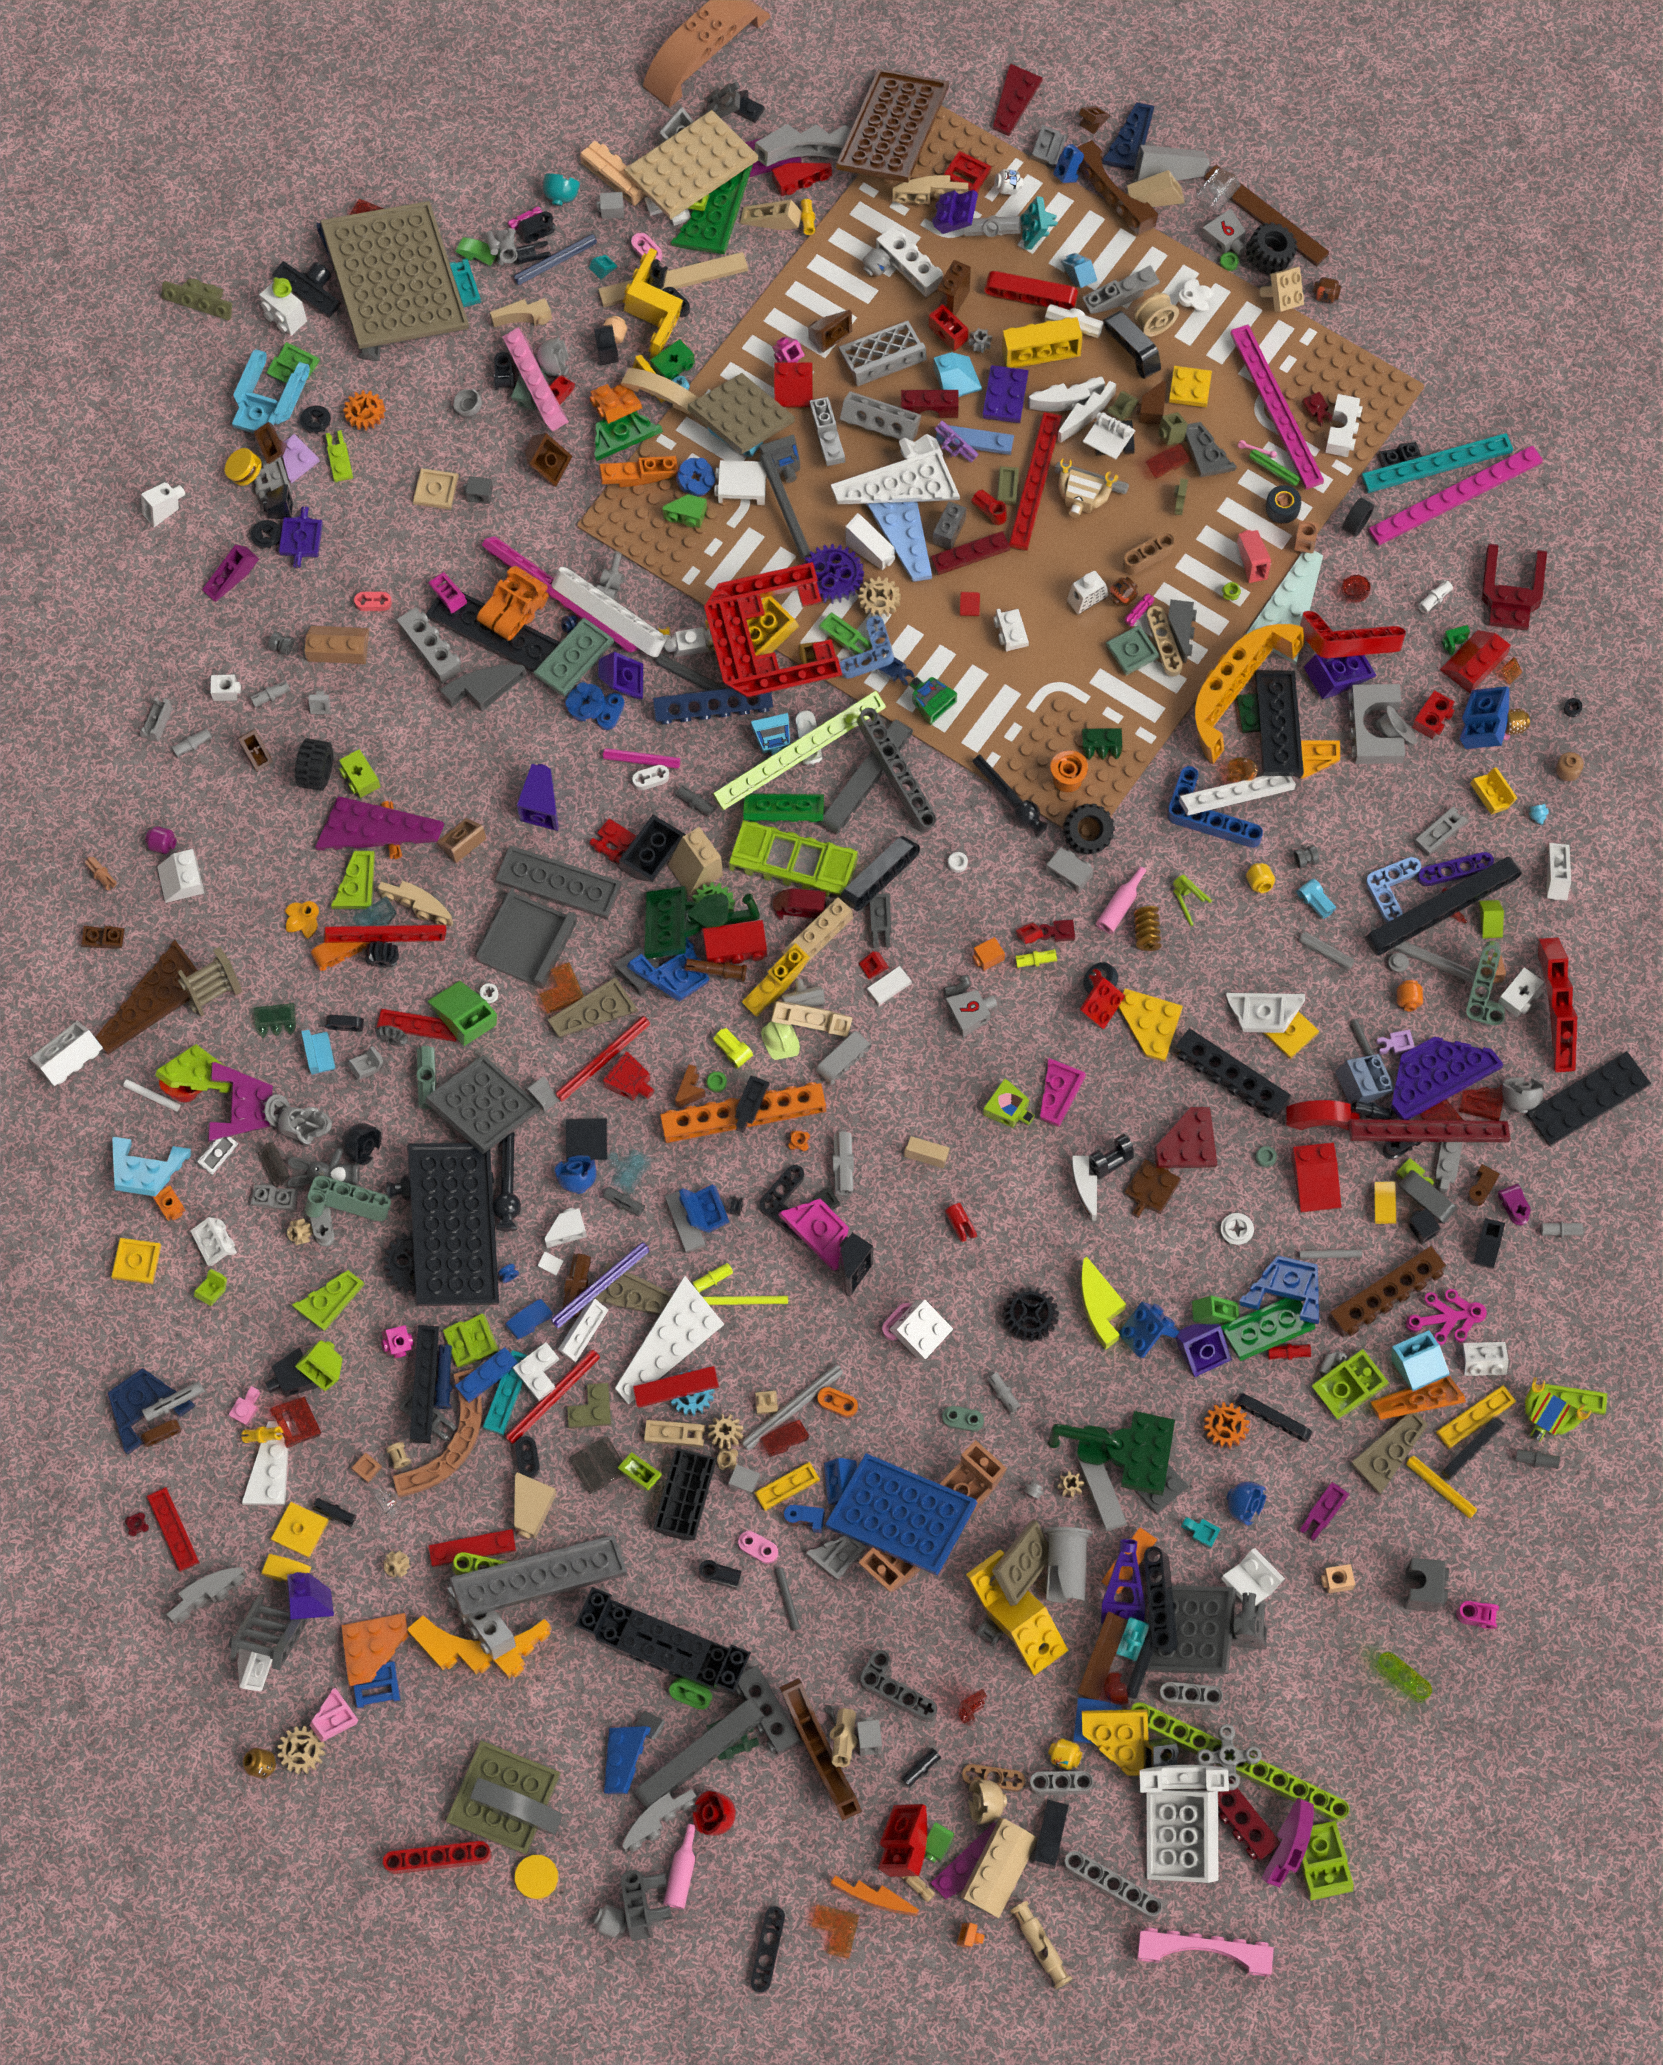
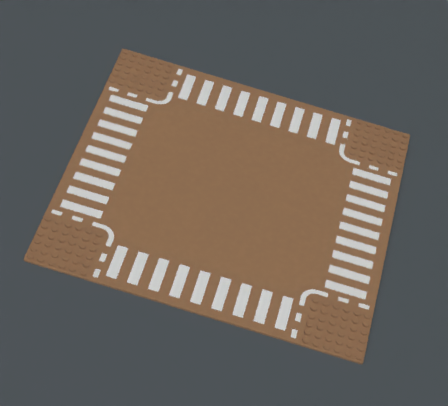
[577,105,1424,841]

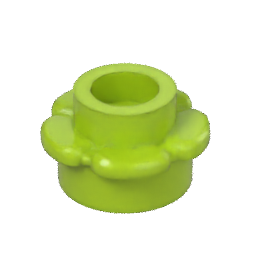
[1222,582,1241,601]

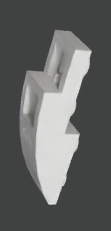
[1028,376,1105,412]

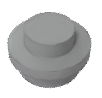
[1388,953,1409,973]
[1024,1481,1044,1499]

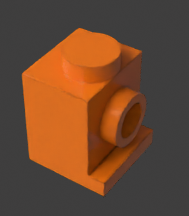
[153,1185,186,1221]

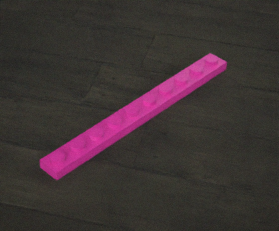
[1230,324,1324,490]
[1368,445,1543,546]
[482,536,639,653]

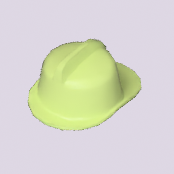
[761,1021,800,1060]

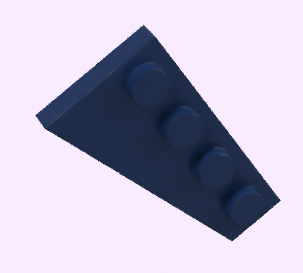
[1102,102,1155,170]

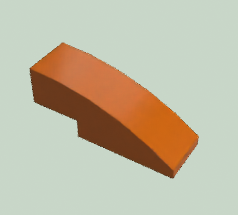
[1101,1527,1158,1594]

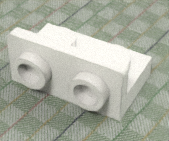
[993,609,1029,651]
[191,1217,237,1266]
[1462,1342,1509,1376]

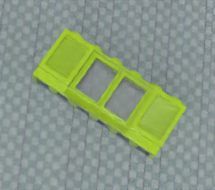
[729,820,858,897]

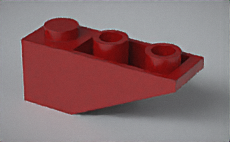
[772,163,832,196]

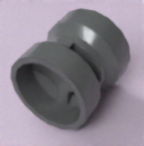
[268,631,295,656]
[1294,844,1320,869]

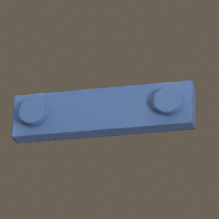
[936,425,1014,455]

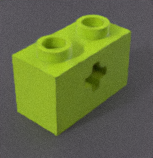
[339,749,381,798]

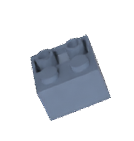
[1335,1054,1395,1104]

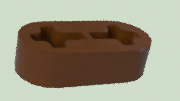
[141,1420,181,1447]

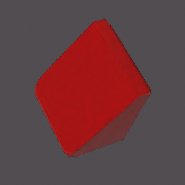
[960,592,980,616]
[858,951,889,979]

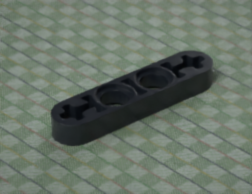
[1235,1393,1313,1443]
[1441,1417,1505,1480]
[751,1906,785,1994]

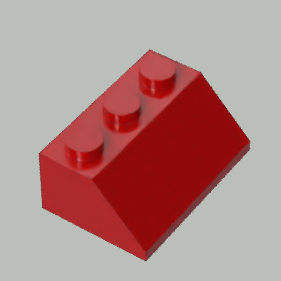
[1440,630,1511,694]
[703,920,768,964]

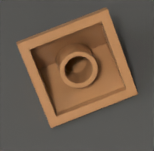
[436,818,486,863]

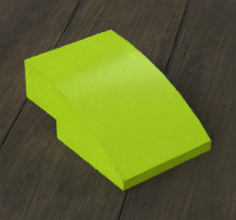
[1312,1349,1390,1420]
[1301,1821,1354,1901]

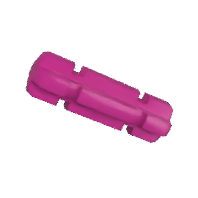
[508,206,542,230]
[1124,593,1154,626]

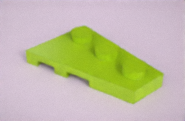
[331,851,375,909]
[292,1270,365,1332]

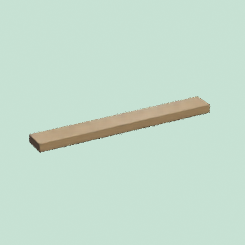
[598,252,748,307]

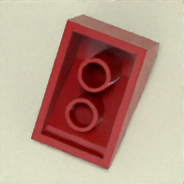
[1291,1142,1342,1213]

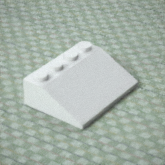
[1147,1790,1218,1883]

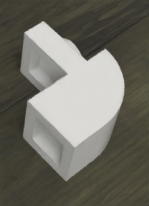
[899,434,943,459]

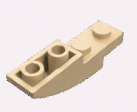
[893,175,968,204]
[378,880,453,926]

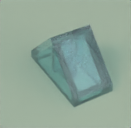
[353,896,397,926]

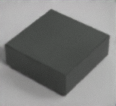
[812,1187,840,1210]

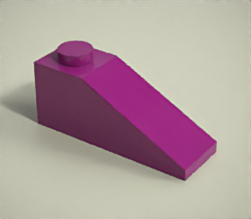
[202,544,259,602]

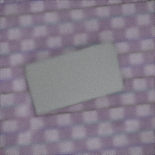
[194,1137,238,1175]

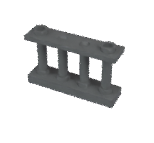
[228,1593,308,1670]

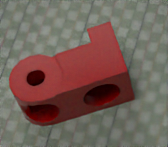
[549,375,575,405]

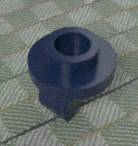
[561,615,579,634]

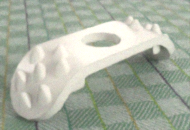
[796,711,822,765]

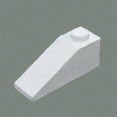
[1546,843,1571,900]

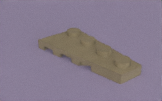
[548,977,638,1038]

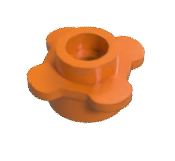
[788,1130,810,1151]

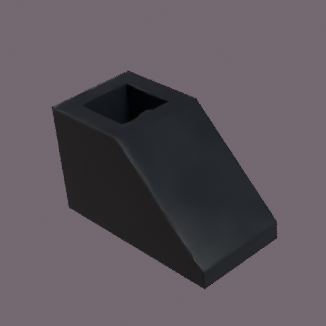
[1473,1218,1505,1269]

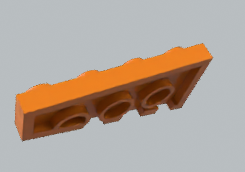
[1370,1376,1466,1420]

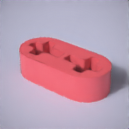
[354,592,392,611]

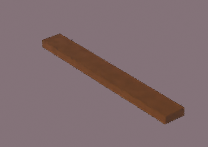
[1204,164,1329,267]

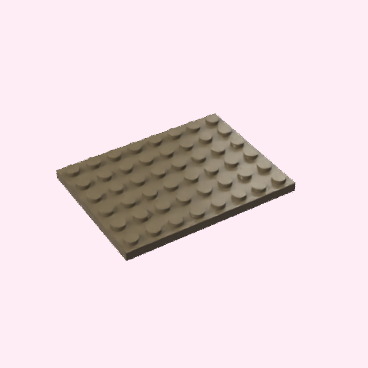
[320,201,469,349]

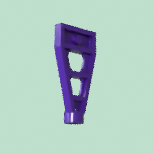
[1101,1539,1145,1624]

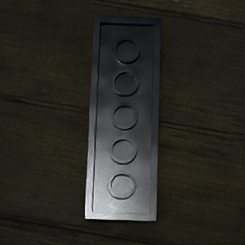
[1255,670,1304,777]
[1526,1051,1651,1147]

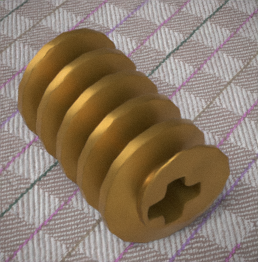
[1134,906,1162,951]

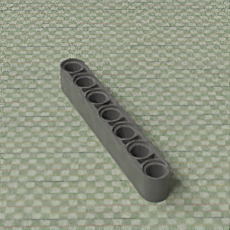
[857,707,936,833]
[821,719,913,834]
[634,1699,765,1810]

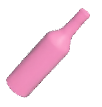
[1096,867,1146,934]
[663,1824,696,1909]

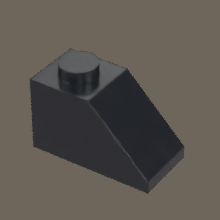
[263,484,293,519]

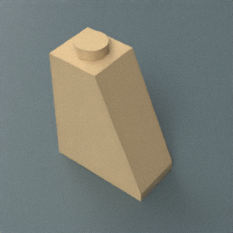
[1126,170,1184,207]
[514,1472,557,1540]

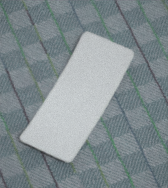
[538,1252,563,1275]

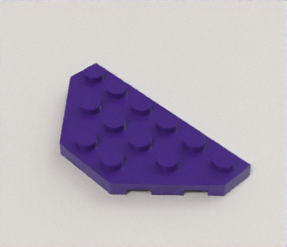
[1391,1037,1504,1120]

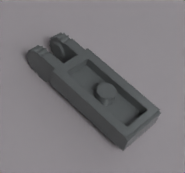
[870,893,891,948]
[398,1391,457,1442]

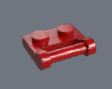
[944,151,992,193]

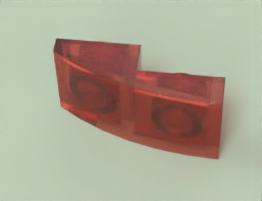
[1146,444,1191,479]
[760,1419,810,1457]

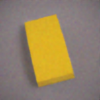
[1375,1181,1396,1224]
[261,1554,311,1582]

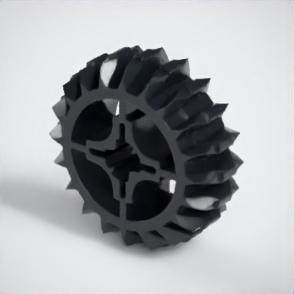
[1002,1286,1059,1343]

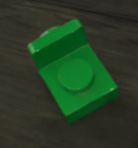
[1441,625,1470,656]

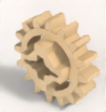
[859,577,901,618]
[278,1726,325,1775]

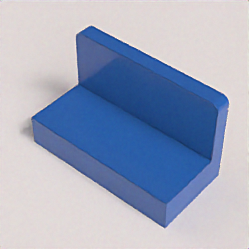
[824,1458,857,1505]

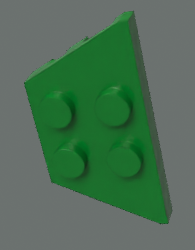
[594,411,663,461]

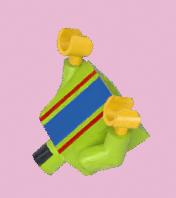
[1525,1377,1592,1442]

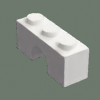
[1325,394,1363,457]

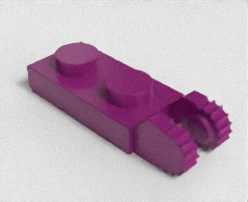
[1299,1482,1349,1541]

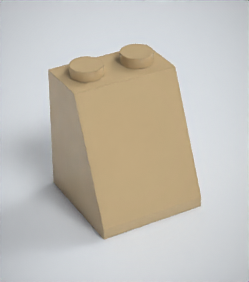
[668,827,723,896]

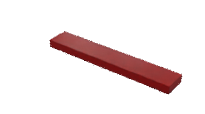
[323,925,447,943]

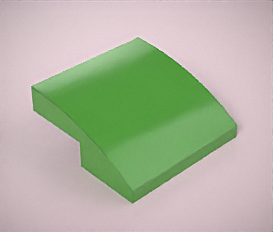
[267,342,320,384]

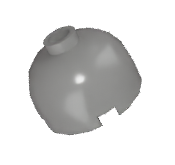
[535,337,569,377]
[1502,1077,1544,1113]

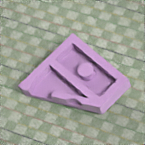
[282,434,320,483]

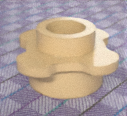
[717,1449,738,1470]

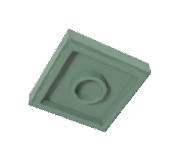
[1106,625,1160,676]

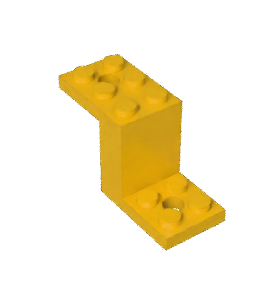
[623,248,683,360]
[966,1550,1069,1676]

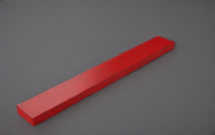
[1009,412,1062,551]

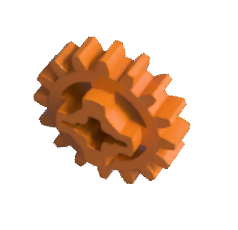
[343,390,386,431]
[1203,1402,1250,1449]

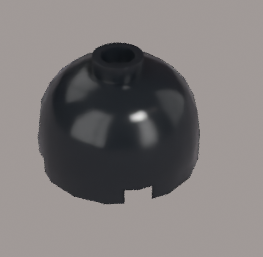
[342,1123,382,1165]

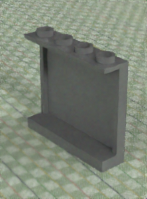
[475,887,578,989]

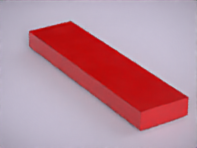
[377,1009,457,1042]
[633,1366,719,1408]
[147,1487,200,1572]

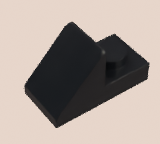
[733,90,765,123]
[593,324,619,366]

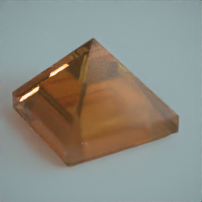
[1501,657,1523,685]

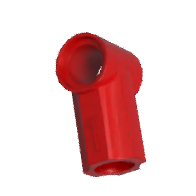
[971,489,1007,525]

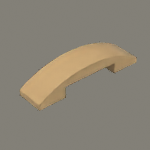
[621,368,698,415]
[771,1001,853,1037]

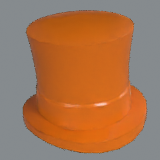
[1050,750,1088,792]

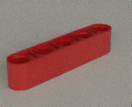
[984,271,1078,310]
[383,1841,492,1874]

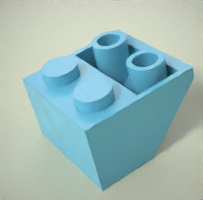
[1391,1330,1449,1392]

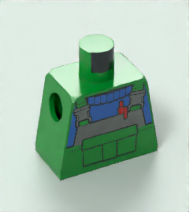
[909,677,957,725]

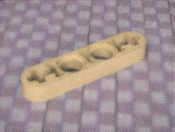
[1147,606,1182,677]

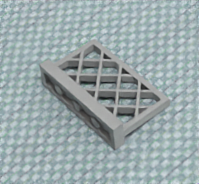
[839,321,927,387]

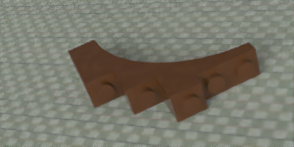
[779,1678,862,1821]

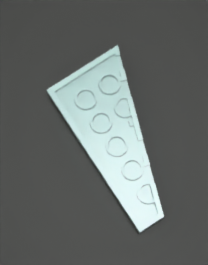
[1247,551,1323,665]

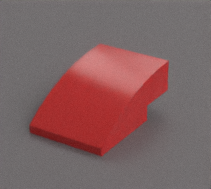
[878,1804,928,1877]

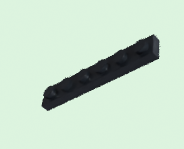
[410,1325,439,1444]

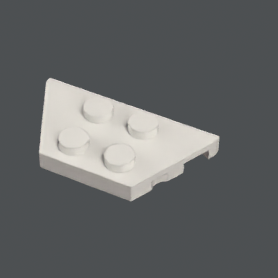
[1226,993,1305,1033]

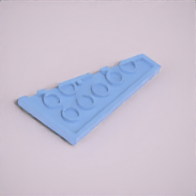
[865,502,932,582]

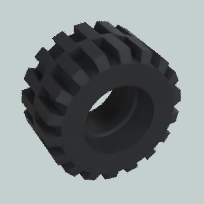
[1245,222,1298,275]
[295,738,333,791]
[1063,803,1115,854]

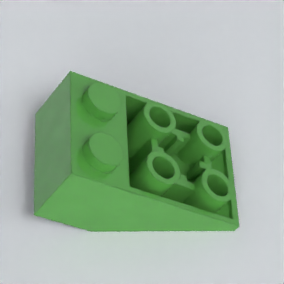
[427,981,497,1046]

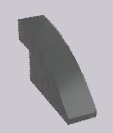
[440,665,527,711]
[470,1778,563,1835]

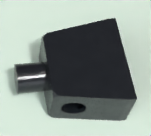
[265,1347,319,1397]

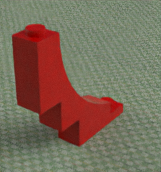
[1538,937,1578,1073]

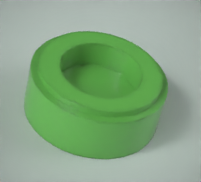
[1220,252,1239,271]
[706,1072,727,1093]

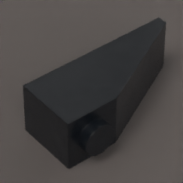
[1033,1800,1069,1870]

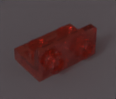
[958,1689,987,1726]

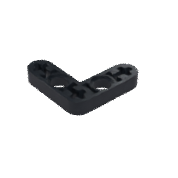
[759,1165,804,1240]

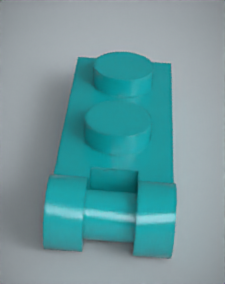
[450,258,481,307]

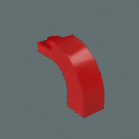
[1286,1100,1360,1130]

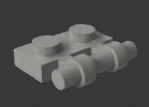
[254,457,292,501]

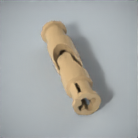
[1011,1901,1072,1989]

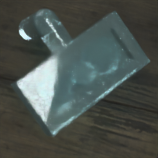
[610,1149,652,1195]

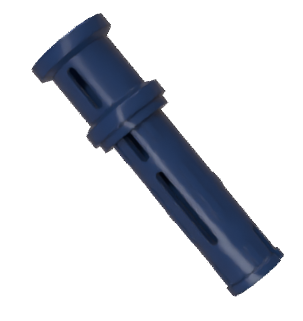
[433,1345,453,1410]

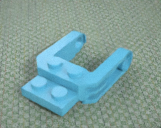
[232,349,310,433]

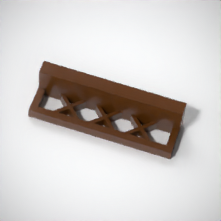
[1078,1611,1128,1700]

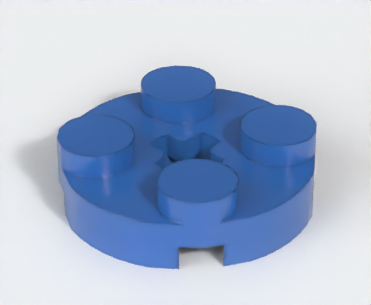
[676,458,715,497]
[565,682,606,721]

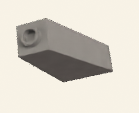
[1132,145,1209,183]

